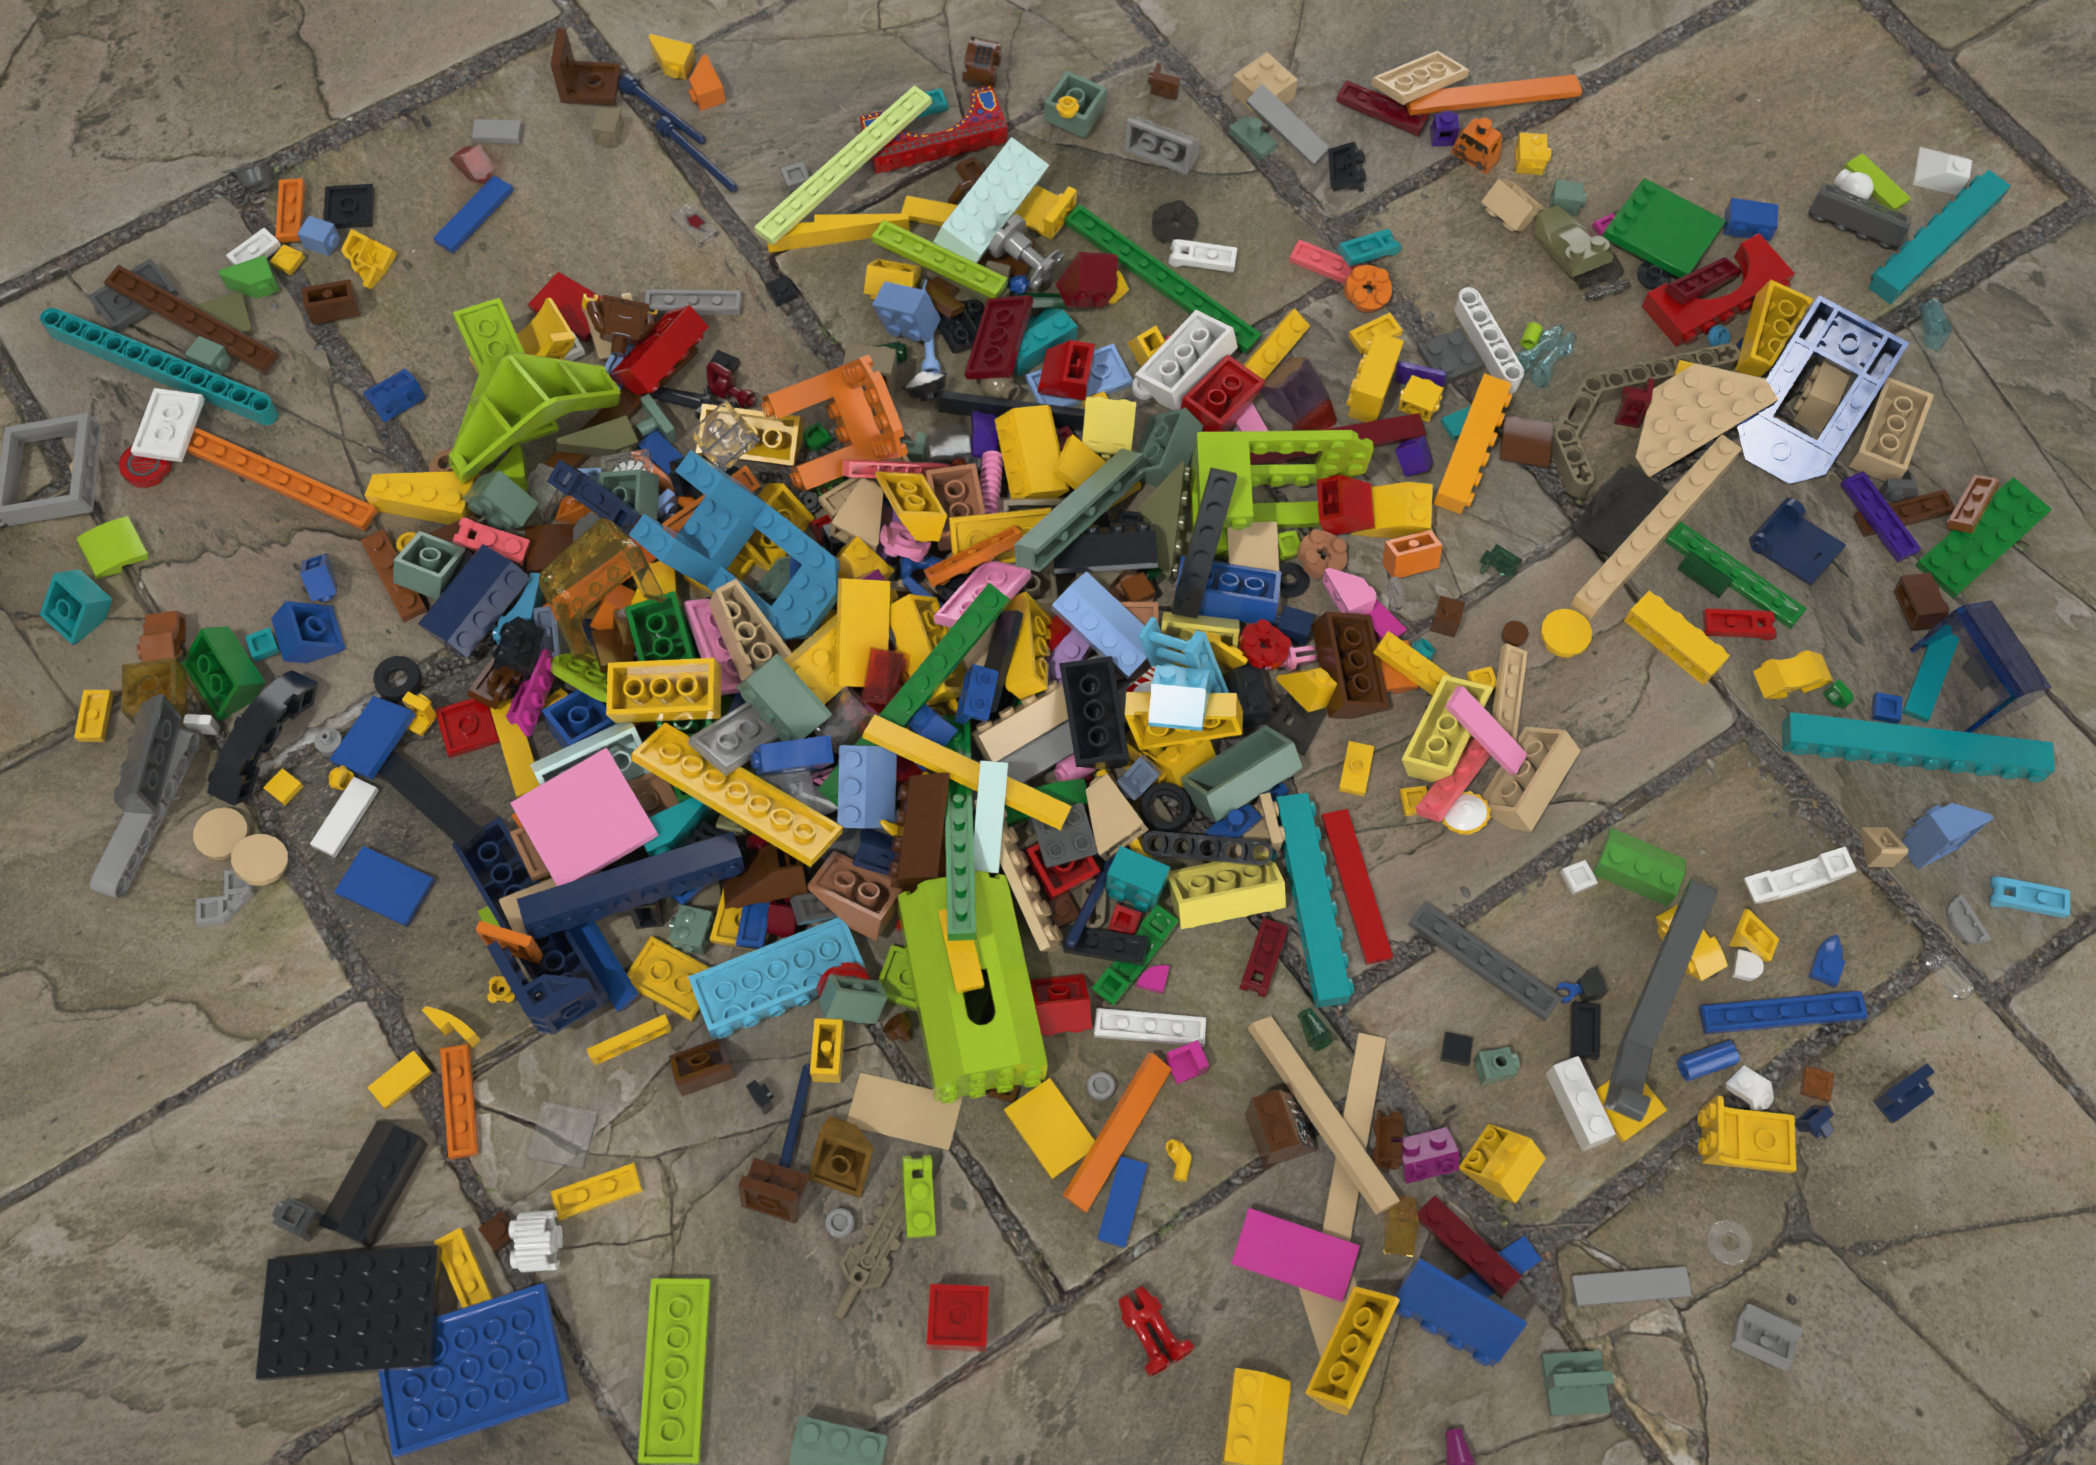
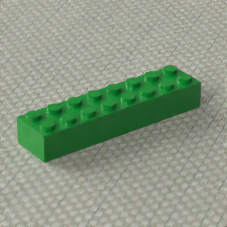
[625,591,716,803]

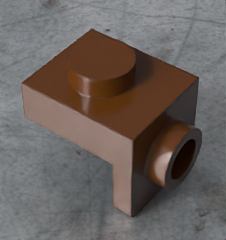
[1148,63,1180,100]

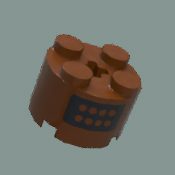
[962,36,1002,88]

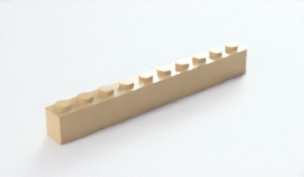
[1569,434,1742,623]

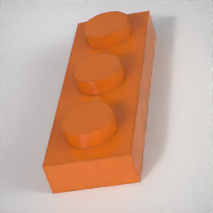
[275,178,306,243]

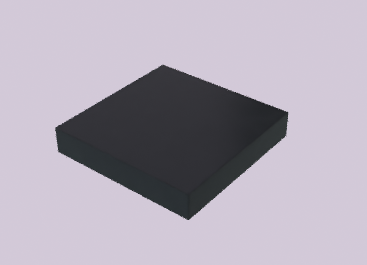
[323,184,375,229]

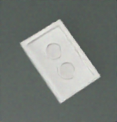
[131,388,205,462]

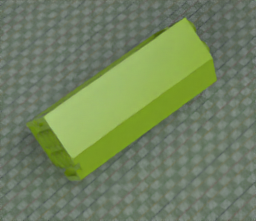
[898,871,1048,1104]

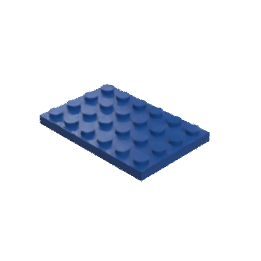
[378,1283,570,1458]

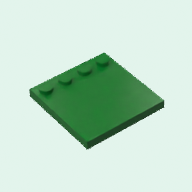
[1602,178,1726,278]

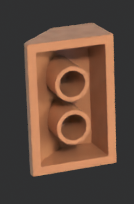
[926,463,986,551]

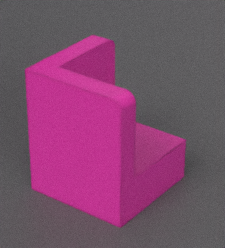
[1165,1040,1209,1084]

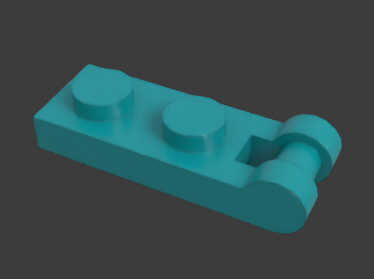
[1337,229,1402,267]

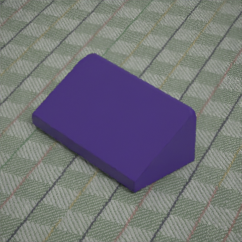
[1395,361,1447,388]

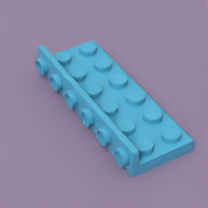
[688,917,866,1039]

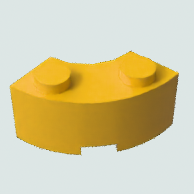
[1753,650,1833,699]
[1656,905,1728,981]

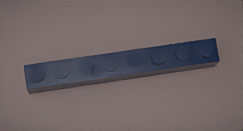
[517,831,745,939]

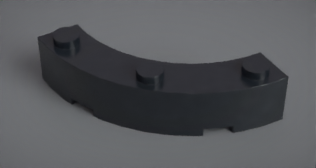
[207,670,318,806]

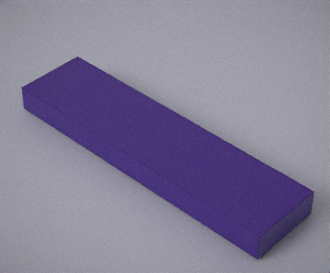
[1840,471,1921,562]

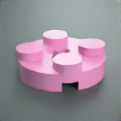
[879,522,931,562]

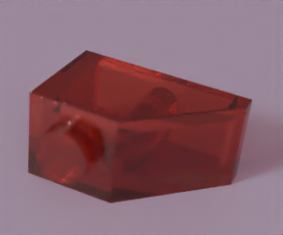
[449,144,496,183]

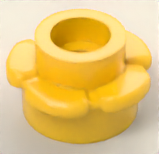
[1056,96,1079,118]
[329,765,354,791]

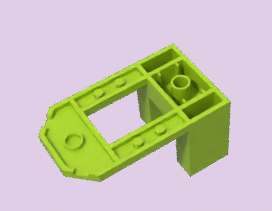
[1189,430,1374,561]

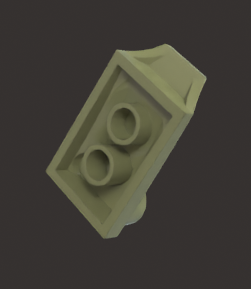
[1533,204,1613,277]

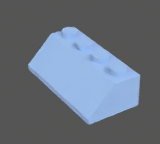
[1051,571,1147,680]

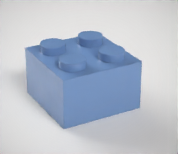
[872,281,941,342]

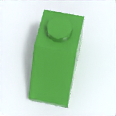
[218,255,280,299]

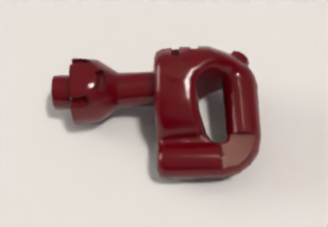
[706,362,757,409]

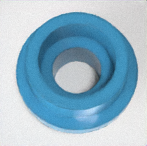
[1708,325,1730,347]

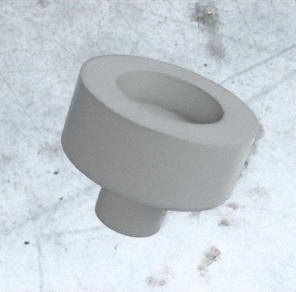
[314,728,343,757]

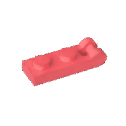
[452,517,531,566]

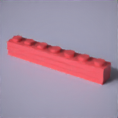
[842,459,949,479]

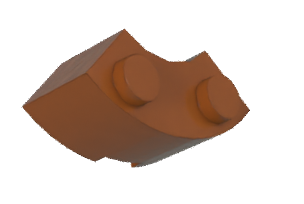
[137,610,186,663]

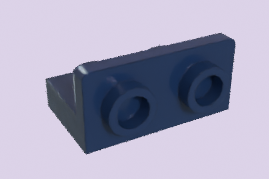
[1873,1063,1935,1123]

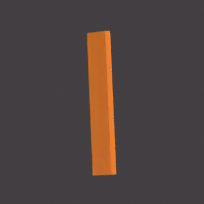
[1062,1053,1172,1213]

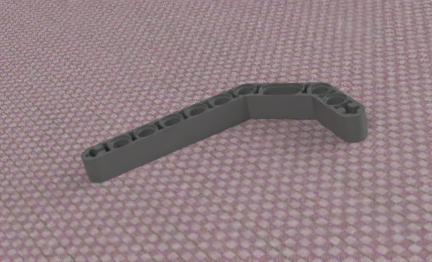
[1604,879,1718,1122]

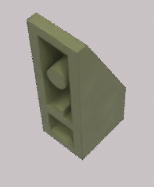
[555,415,638,458]

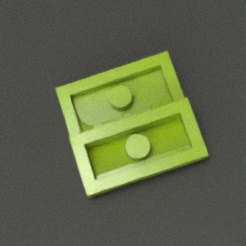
[76,516,148,579]

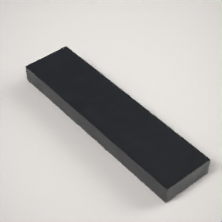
[984,610,1023,713]

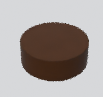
[1501,621,1529,647]

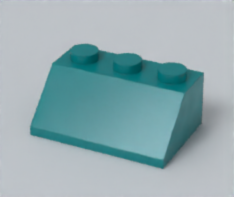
[1013,308,1078,377]

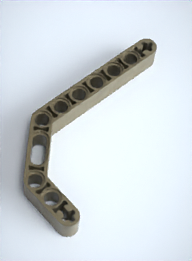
[1551,343,1740,497]

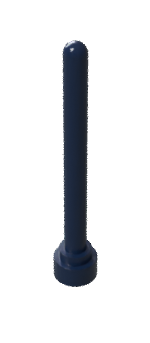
[619,74,706,145]
[655,116,738,193]
[1066,845,1130,947]
[779,1064,811,1169]

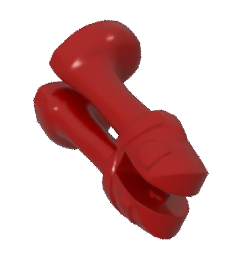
[1118,1285,1195,1377]

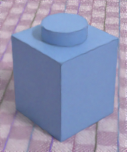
[297,216,341,257]

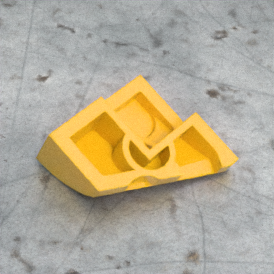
[341,229,398,289]

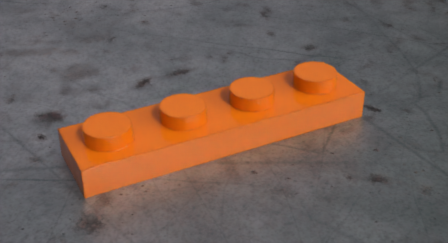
[923,525,1023,587]

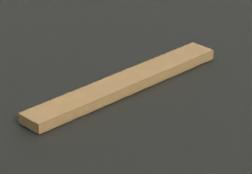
[1247,1016,1400,1215]
[1321,1033,1386,1242]

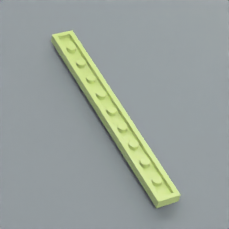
[754,85,932,246]

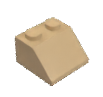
[1481,179,1546,232]

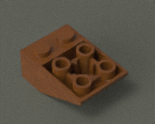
[723,843,808,909]

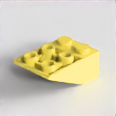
[1082,397,1136,462]

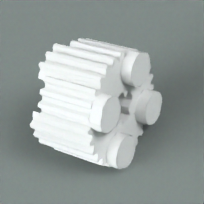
[509,1210,563,1272]

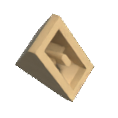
[1861,827,1908,867]

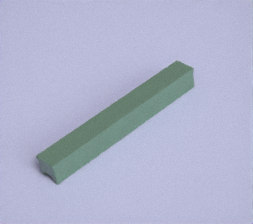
[1014,448,1144,572]

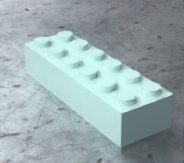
[933,137,1049,263]

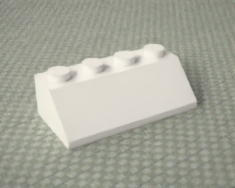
[1135,310,1238,411]

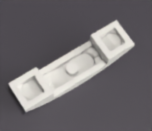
[1743,847,1857,904]

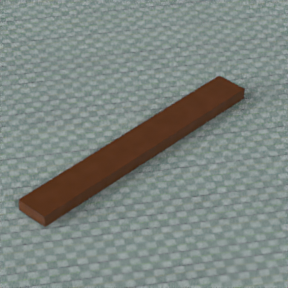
[103,264,280,375]
[544,345,699,472]

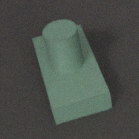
[1229,115,1277,160]
[635,394,678,445]

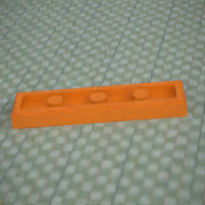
[440,1044,479,1160]

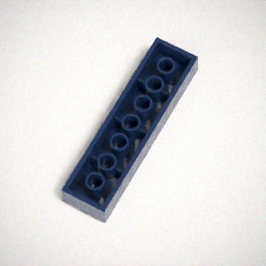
[452,817,611,1005]

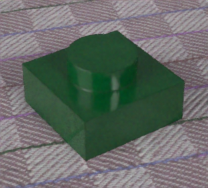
[1139,567,1165,585]

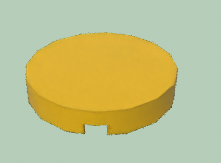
[1540,609,1592,658]

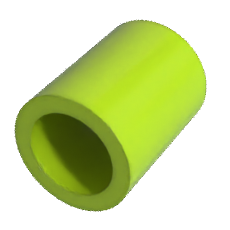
[1520,322,1543,350]

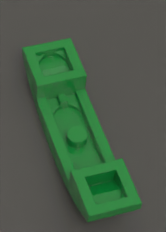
[1004,779,1088,827]
[1091,904,1179,1006]

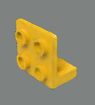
[1014,186,1077,240]
[1175,631,1248,671]

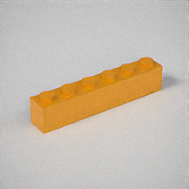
[1433,373,1513,514]

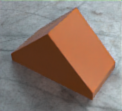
[589,580,635,630]

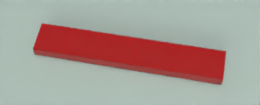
[1321,809,1393,965]

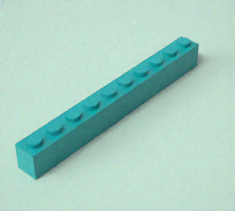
[1782,712,2055,782]

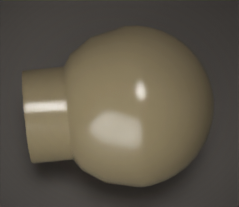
[981,376,1020,400]

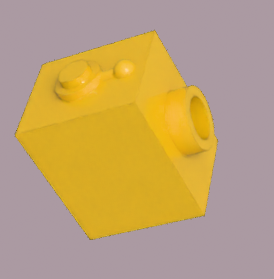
[1515,133,1551,175]
[1398,375,1443,423]

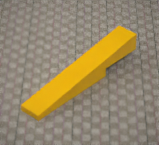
[767,214,910,253]

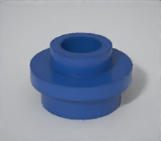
[1007,275,1030,294]

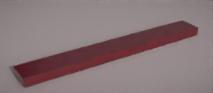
[1250,413,1426,465]

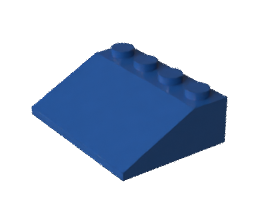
[1393,1258,1527,1367]

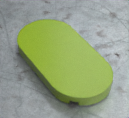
[550,653,608,703]

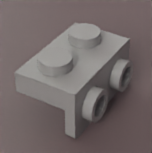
[1731,1304,1803,1372]

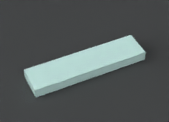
[974,761,1008,873]

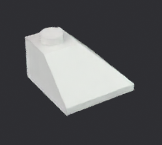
[1913,147,1972,195]

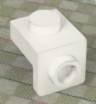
[1726,1066,1774,1112]

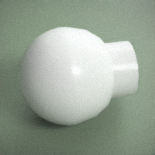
[1834,169,1873,200]

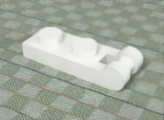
[1168,239,1237,273]

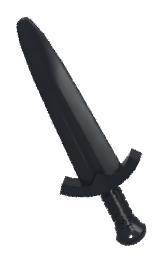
[629,385,739,419]

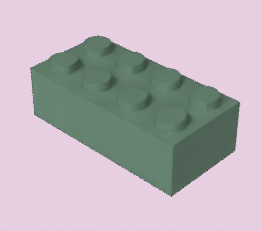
[1180,726,1303,822]

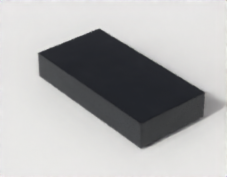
[1569,1002,1600,1060]

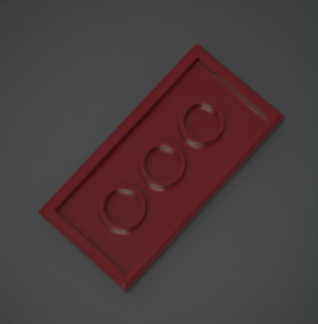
[964,295,1034,380]

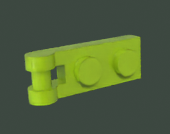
[902,1155,936,1239]

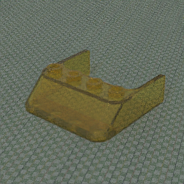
[539,518,666,663]

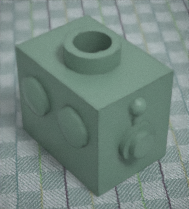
[668,904,715,956]

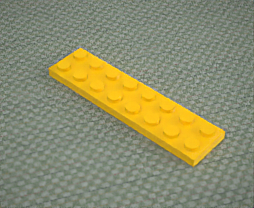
[631,723,843,867]

